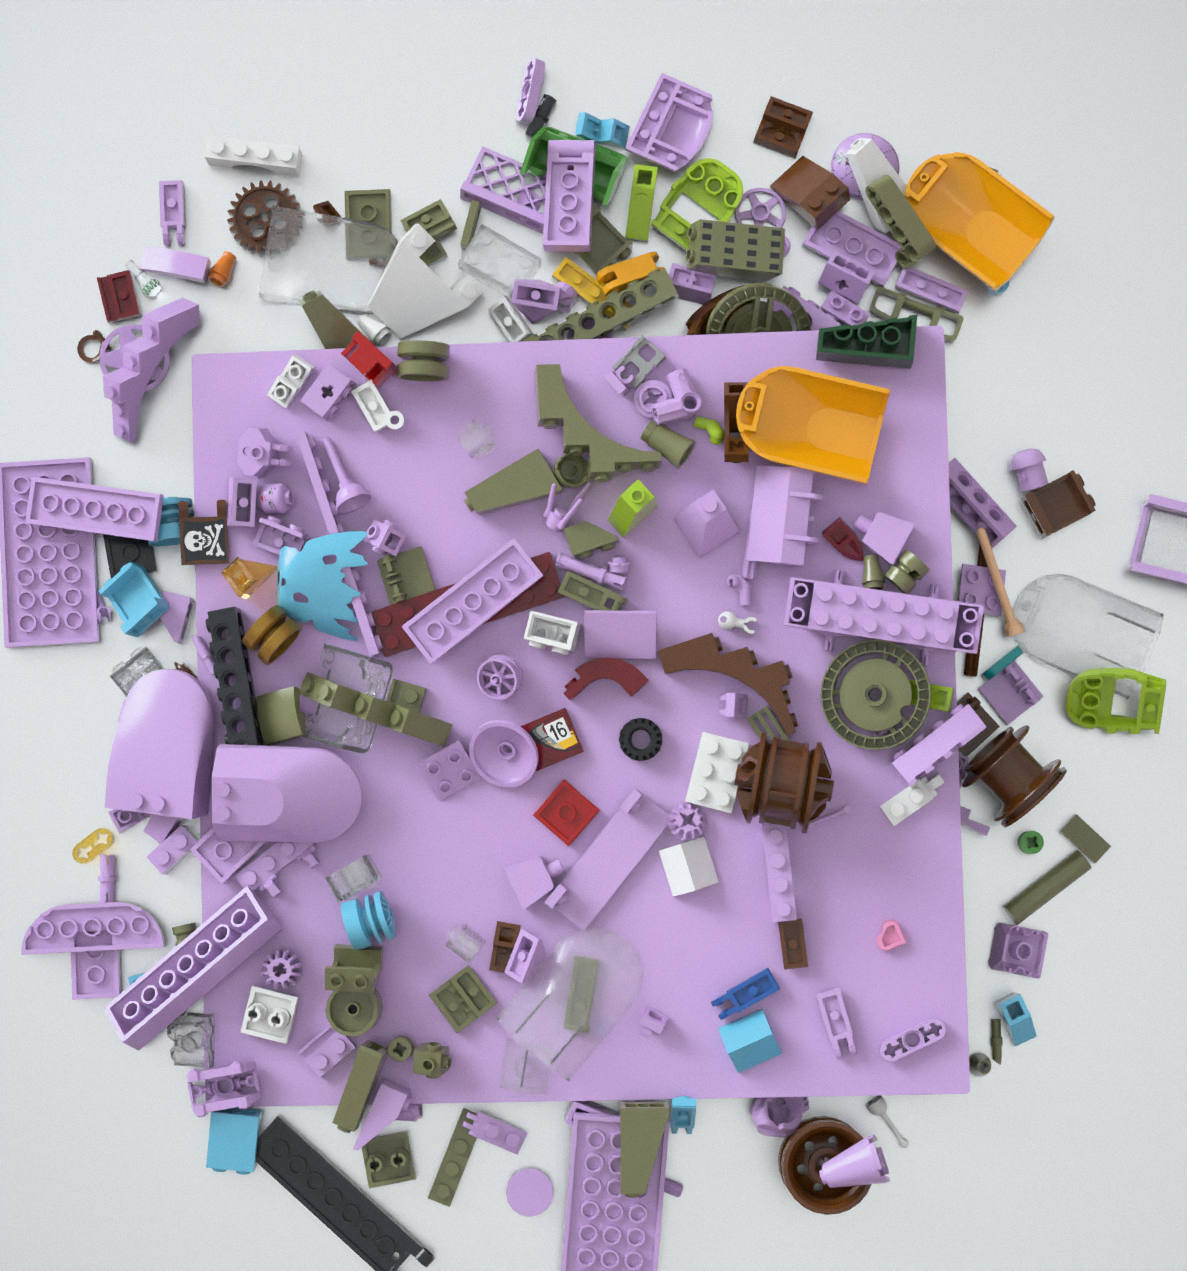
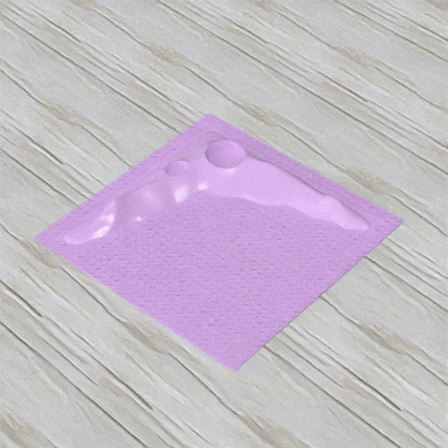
[192,326,970,1107]

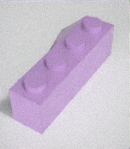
[891,704,986,786]

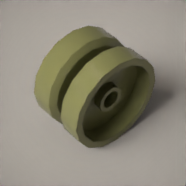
[396,340,450,382]
[325,988,383,1037]

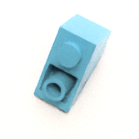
[995,993,1037,1046]

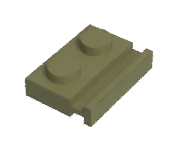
[400,199,457,240]
[386,678,427,712]

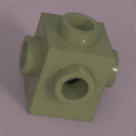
[413,1042,452,1079]

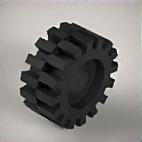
[619,718,663,761]

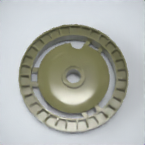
[706,283,811,335]
[820,640,932,750]

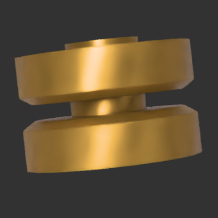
[242,605,302,665]

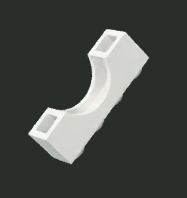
[205,135,302,176]

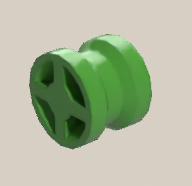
[1017,831,1044,854]

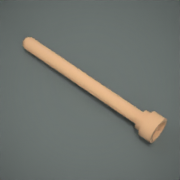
[977,528,1024,637]

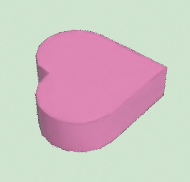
[876,920,907,951]

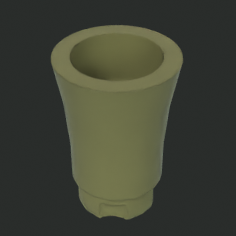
[640,420,696,469]

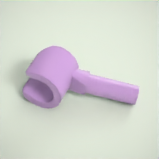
[97,590,111,624]

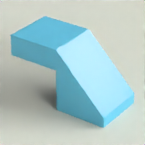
[575,112,630,148]

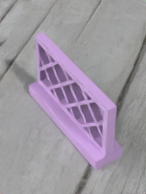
[460,146,547,233]

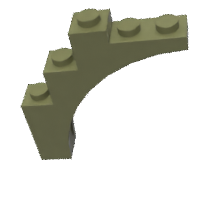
[534,364,662,482]
[300,672,453,747]

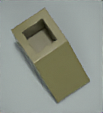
[564,521,619,560]

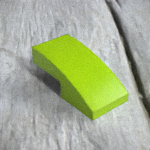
[909,680,955,712]

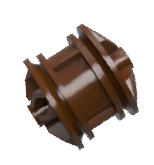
[734,732,834,834]

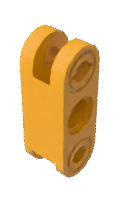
[596,252,665,297]

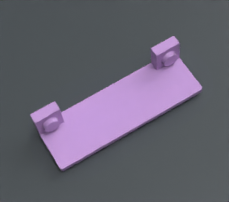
[545,789,669,930]

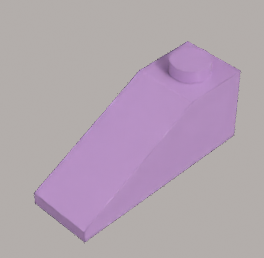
[353,1079,412,1151]

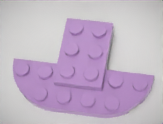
[21,902,165,1000]

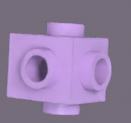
[364,519,406,556]

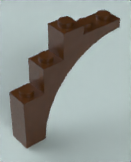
[658,633,798,735]

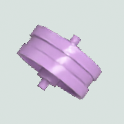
[476,654,523,700]

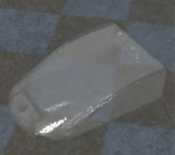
[259,205,398,315]

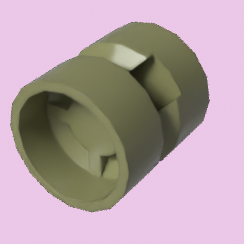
[884,550,930,594]

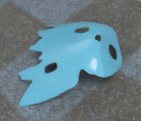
[276,531,368,641]

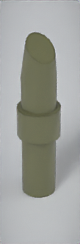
[991,1019,1003,1065]

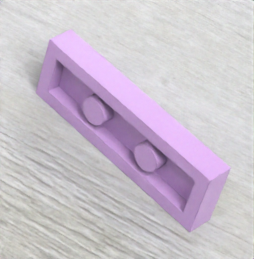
[895,267,968,314]

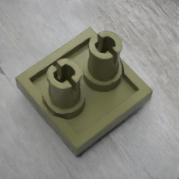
[362,1131,416,1188]

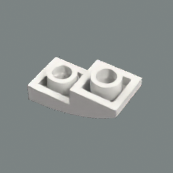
[267,354,315,408]

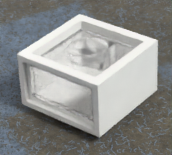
[524,611,582,656]

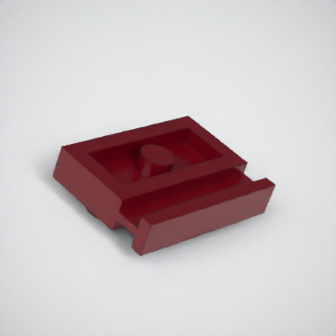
[97,270,141,323]

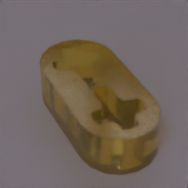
[72,828,114,864]

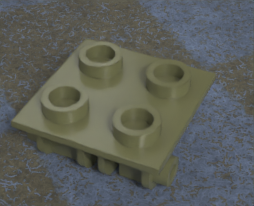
[377,546,435,605]

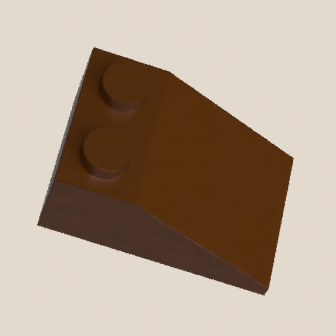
[770,156,850,230]

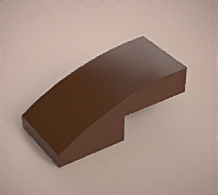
[489,921,521,974]

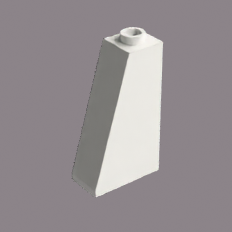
[846,138,907,233]

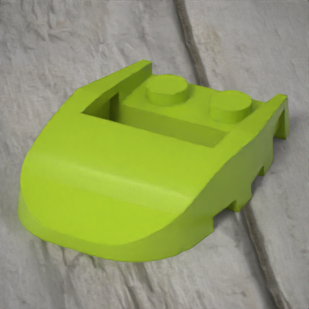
[651,158,743,251]
[1066,668,1166,734]

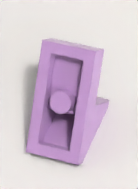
[504,929,547,983]

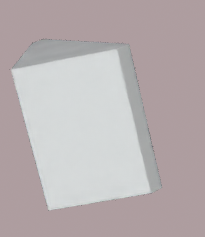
[659,836,719,896]

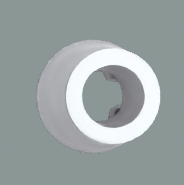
[357,314,392,346]

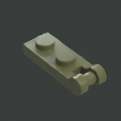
[558,571,628,611]

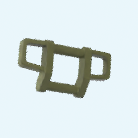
[869,286,964,342]

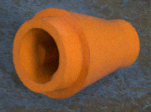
[208,251,236,287]

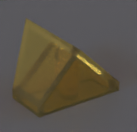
[221,557,277,599]

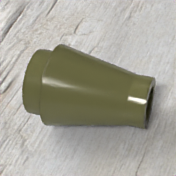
[862,555,886,590]
[969,1053,991,1077]

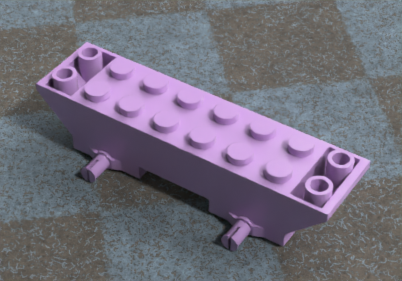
[784,570,984,666]

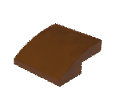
[753,96,813,157]

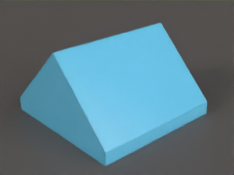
[718,1009,782,1073]

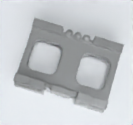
[612,335,666,390]

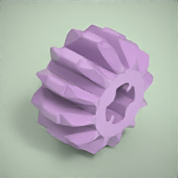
[261,949,302,990]

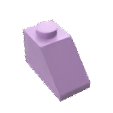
[160,591,194,644]

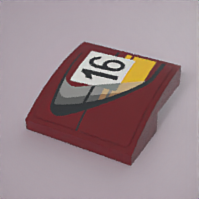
[520,708,584,771]

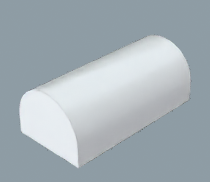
[488,295,533,342]

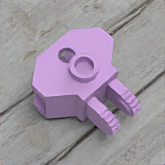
[237,427,293,476]

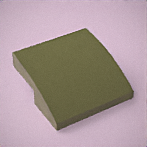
[257,686,306,746]
[428,965,497,1033]

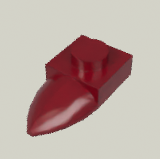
[822,517,864,561]

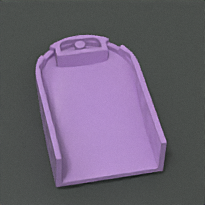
[105,669,215,820]

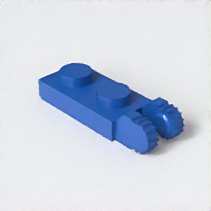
[711,968,780,1020]

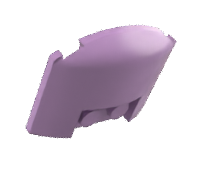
[625,73,713,172]

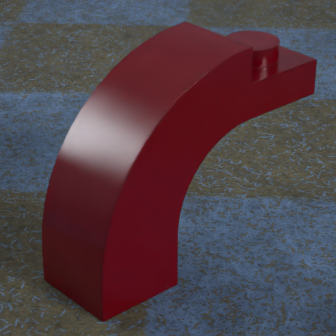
[563,658,649,701]

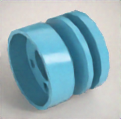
[148,497,194,547]
[341,891,396,951]

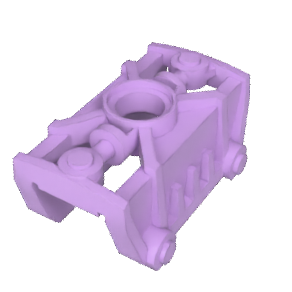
[186,1060,262,1118]

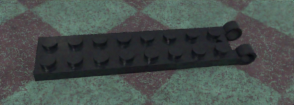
[256,1115,435,1271]

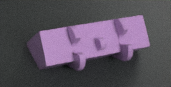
[746,466,823,567]

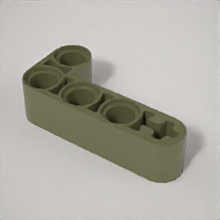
[865,175,936,269]

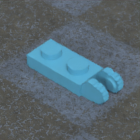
[670,1096,696,1134]

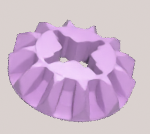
[634,380,672,418]
[668,803,707,841]

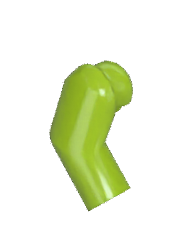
[694,416,724,445]

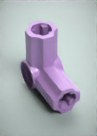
[651,368,701,425]

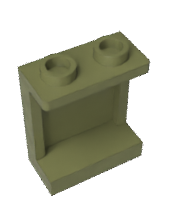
[574,203,633,275]
[325,944,383,993]

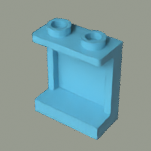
[99,562,170,638]
[206,1107,262,1175]

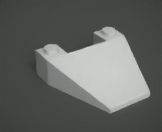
[367,224,484,339]

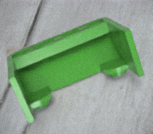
[520,126,628,206]

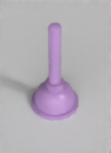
[322,437,372,513]

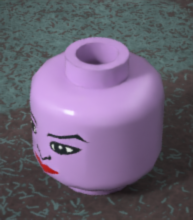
[257,483,294,514]

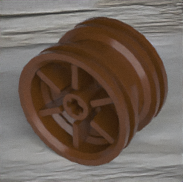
[778,1116,872,1215]

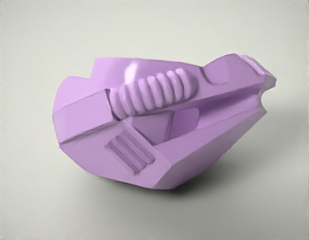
[749,1097,809,1138]

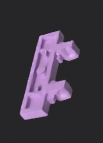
[234,842,320,898]

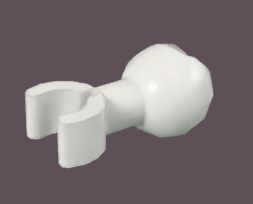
[718,611,757,634]

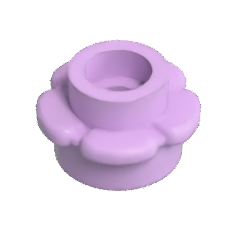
[608,555,631,573]

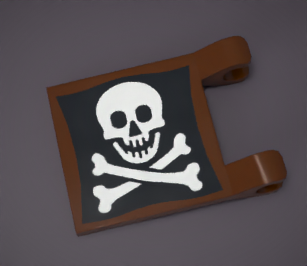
[178,500,229,565]

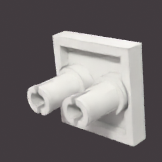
[240,985,299,1044]

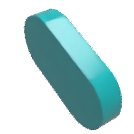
[982,645,1023,680]

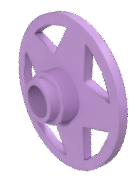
[99,324,170,392]

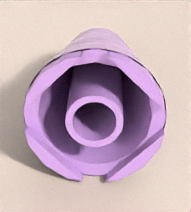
[819,1134,890,1188]

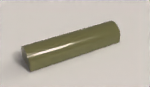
[1002,850,1092,925]

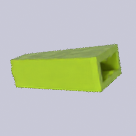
[607,479,658,538]

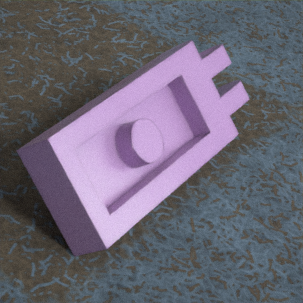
[462,1111,527,1155]

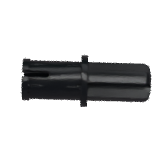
[525,94,557,138]

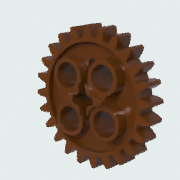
[227,180,303,256]

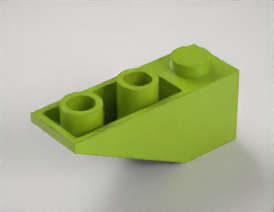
[625,164,658,241]

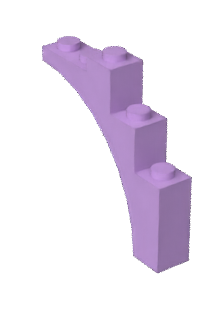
[103,297,200,442]

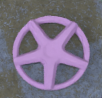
[735,188,786,228]

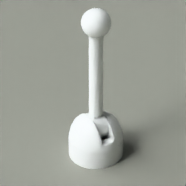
[866,1095,909,1148]

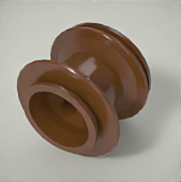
[962,725,1067,828]

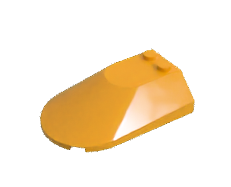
[905,152,1055,292]
[736,366,890,485]

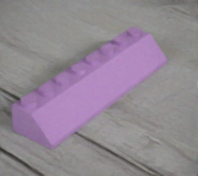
[104,886,282,1051]

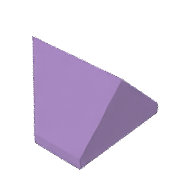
[511,279,561,325]

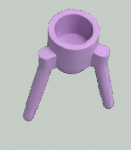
[543,480,591,532]

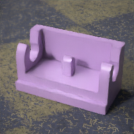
[669,263,716,304]

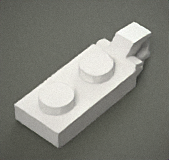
[880,775,944,826]

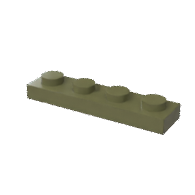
[428,1108,477,1207]

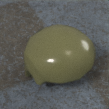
[554,453,589,489]

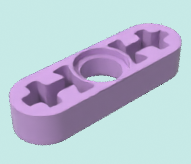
[516,57,545,124]
[880,1018,946,1062]

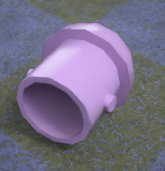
[1011,448,1049,491]

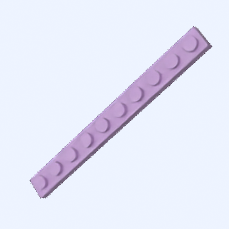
[295,430,383,658]

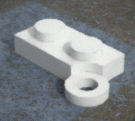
[351,380,405,433]

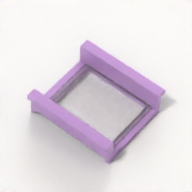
[1129,494,1187,584]

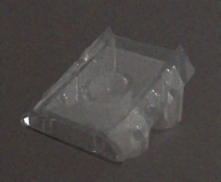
[167,1011,215,1068]

